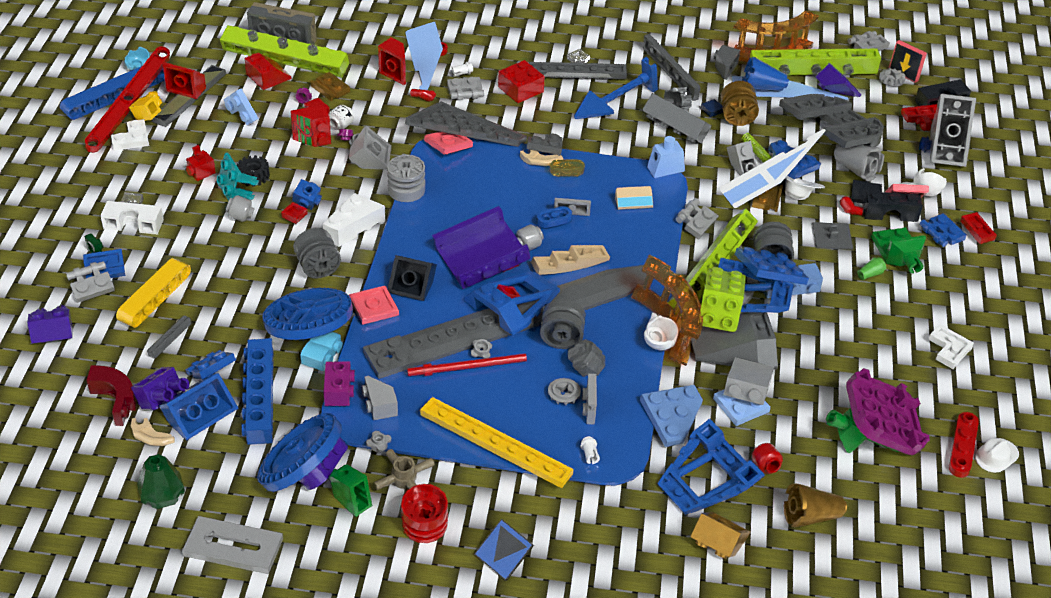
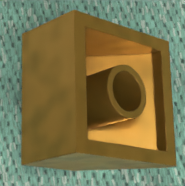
[691,512,751,559]

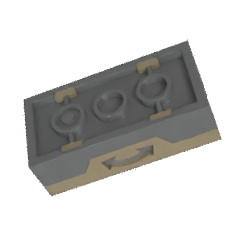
[247,2,317,45]

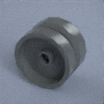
[540,299,586,349]

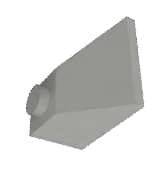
[349,126,391,170]

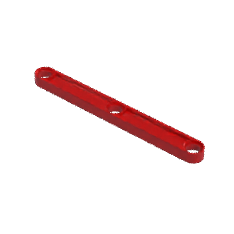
[85,46,170,153]

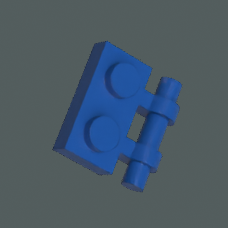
[920,213,967,247]
[186,350,236,380]

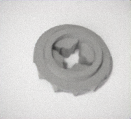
[879,68,906,86]
[548,378,581,405]

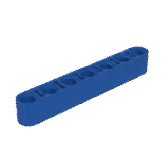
[60,66,165,120]

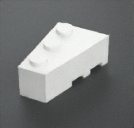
[323,193,385,247]

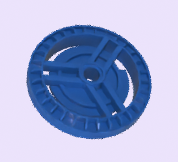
[263,288,353,340]
[257,413,342,492]

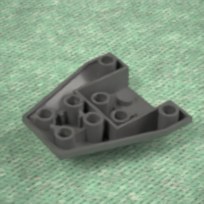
[688,312,778,369]

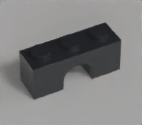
[915,79,971,106]
[863,191,923,222]

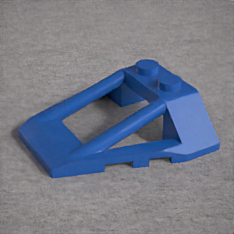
[718,258,794,313]
[464,272,560,336]
[657,418,765,514]

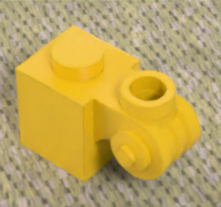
[129,91,162,121]

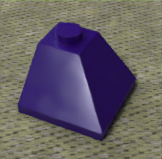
[816,63,862,97]

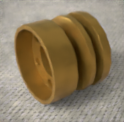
[721,81,759,126]

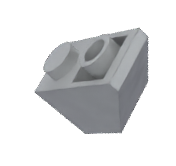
[727,141,757,176]
[362,376,398,420]

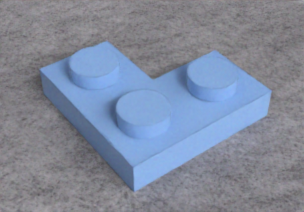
[223,89,259,125]
[713,389,770,426]

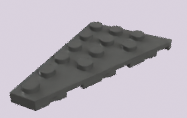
[405,101,527,147]

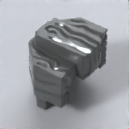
[664,87,692,112]
[568,339,605,377]

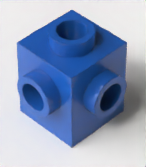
[292,179,322,210]

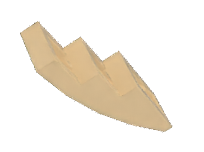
[531,245,610,275]

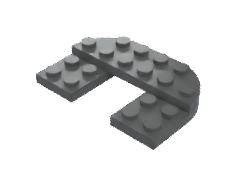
[779,94,884,149]

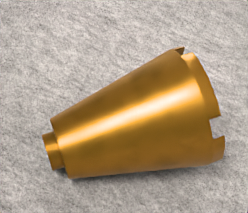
[783,483,847,527]

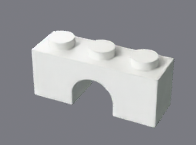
[101,201,164,235]

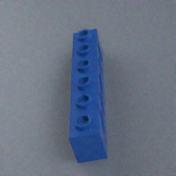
[242,338,273,445]

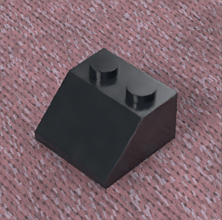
[388,255,437,301]

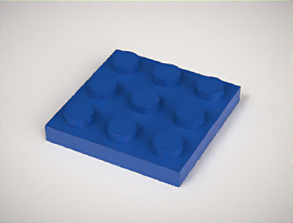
[734,247,809,285]

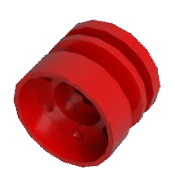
[401,484,448,543]

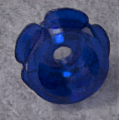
[919,136,932,153]

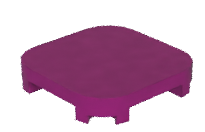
[846,368,930,455]

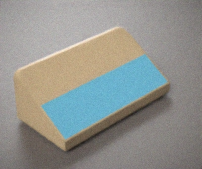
[615,186,653,210]

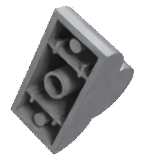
[930,94,976,167]

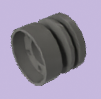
[753,222,794,261]
[293,228,341,278]

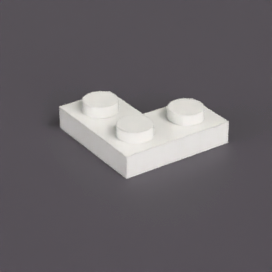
[111,119,149,151]
[929,324,974,369]

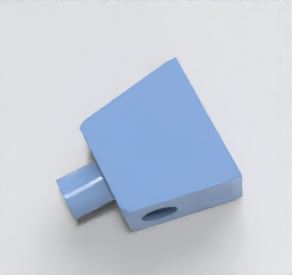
[647,136,685,178]

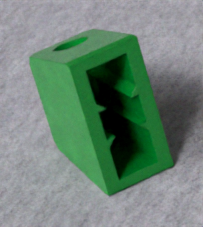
[328,464,373,517]

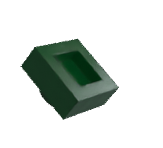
[84,233,103,253]

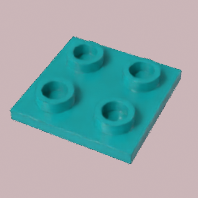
[216,153,259,201]

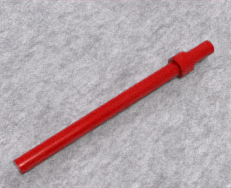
[407,354,527,376]

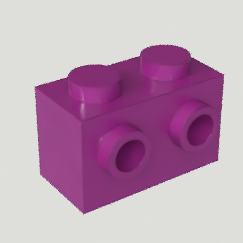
[324,361,355,406]

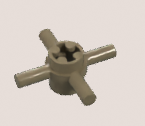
[373,449,435,490]

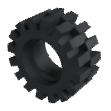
[237,155,270,187]

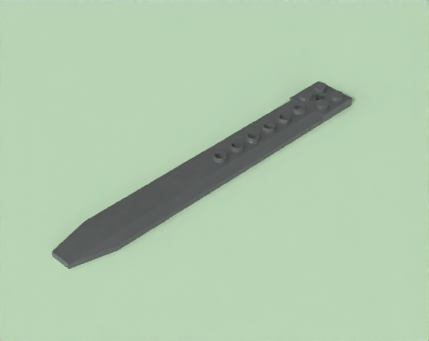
[363,265,654,379]

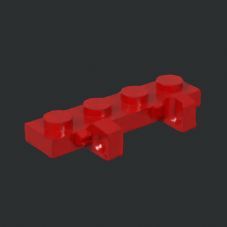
[901,104,937,131]

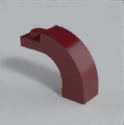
[87,365,136,426]

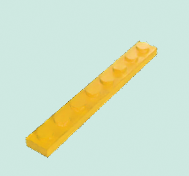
[420,397,573,488]

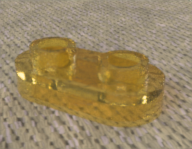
[549,159,585,177]

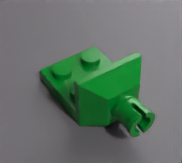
[871,227,926,274]
[826,408,899,453]

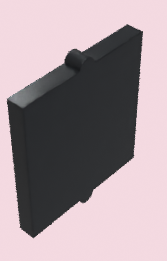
[851,180,882,204]

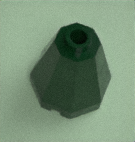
[137,454,185,509]

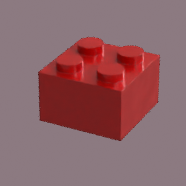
[498,60,545,103]

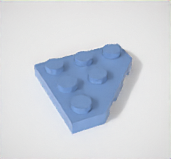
[640,385,703,447]

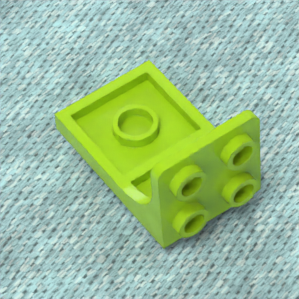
[698,267,746,332]

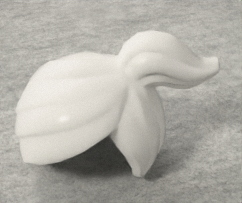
[901,168,947,196]
[644,313,678,350]

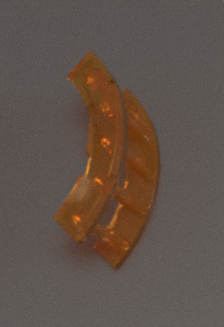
[733,11,819,62]
[631,255,703,366]

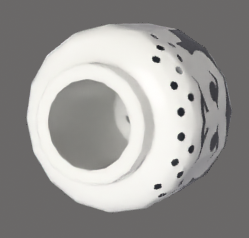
[329,105,354,130]

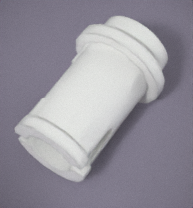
[452,62,473,77]
[580,436,600,464]

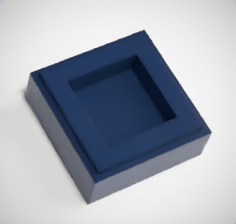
[701,99,723,117]

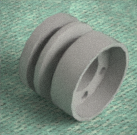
[387,155,425,202]

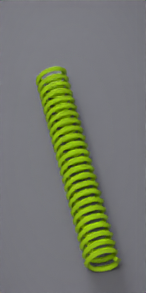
[742,133,772,163]

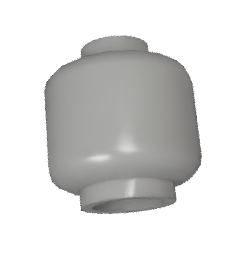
[226,195,255,222]
[516,224,544,251]

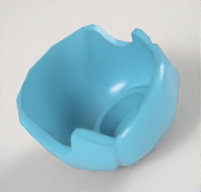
[125,47,150,71]

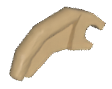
[520,149,563,166]
[131,418,175,446]

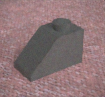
[714,45,740,80]

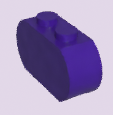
[299,437,348,490]

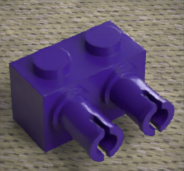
[27,305,73,344]
[131,367,189,410]

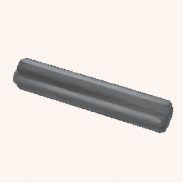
[147,315,191,359]

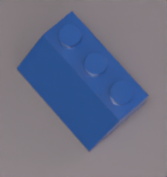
[159,373,239,440]

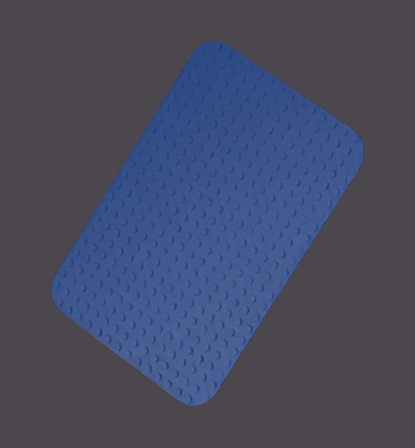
[321,137,688,486]

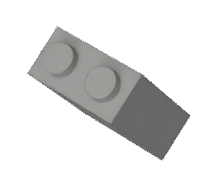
[724,357,774,405]

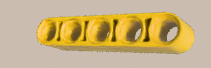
[116,258,191,328]

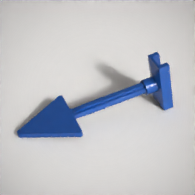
[574,57,658,119]

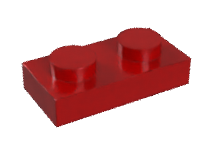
[960,212,997,244]

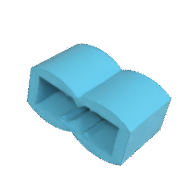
[300,332,343,371]

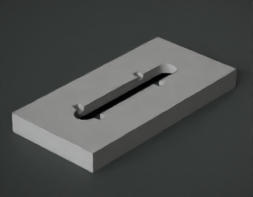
[182,516,283,574]

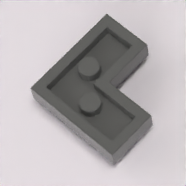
[527,133,562,155]

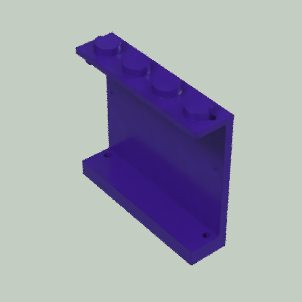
[432,206,531,289]

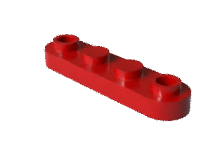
[949,412,979,478]

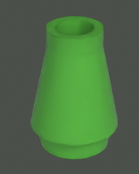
[857,257,886,280]

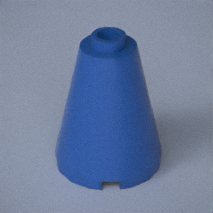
[742,57,789,91]

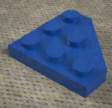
[768,140,821,179]

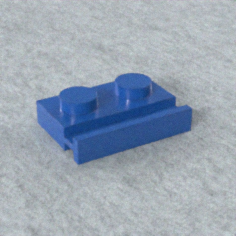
[83,249,126,278]

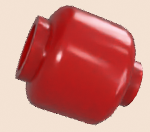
[751,443,783,474]

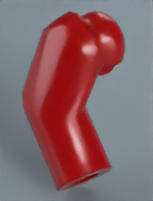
[410,89,436,102]
[840,196,863,216]

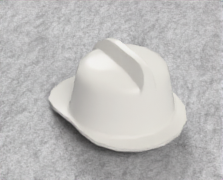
[785,176,825,200]
[975,438,1019,473]

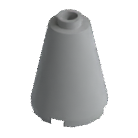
[834,145,884,181]

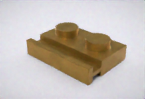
[310,72,350,101]
[752,184,783,212]

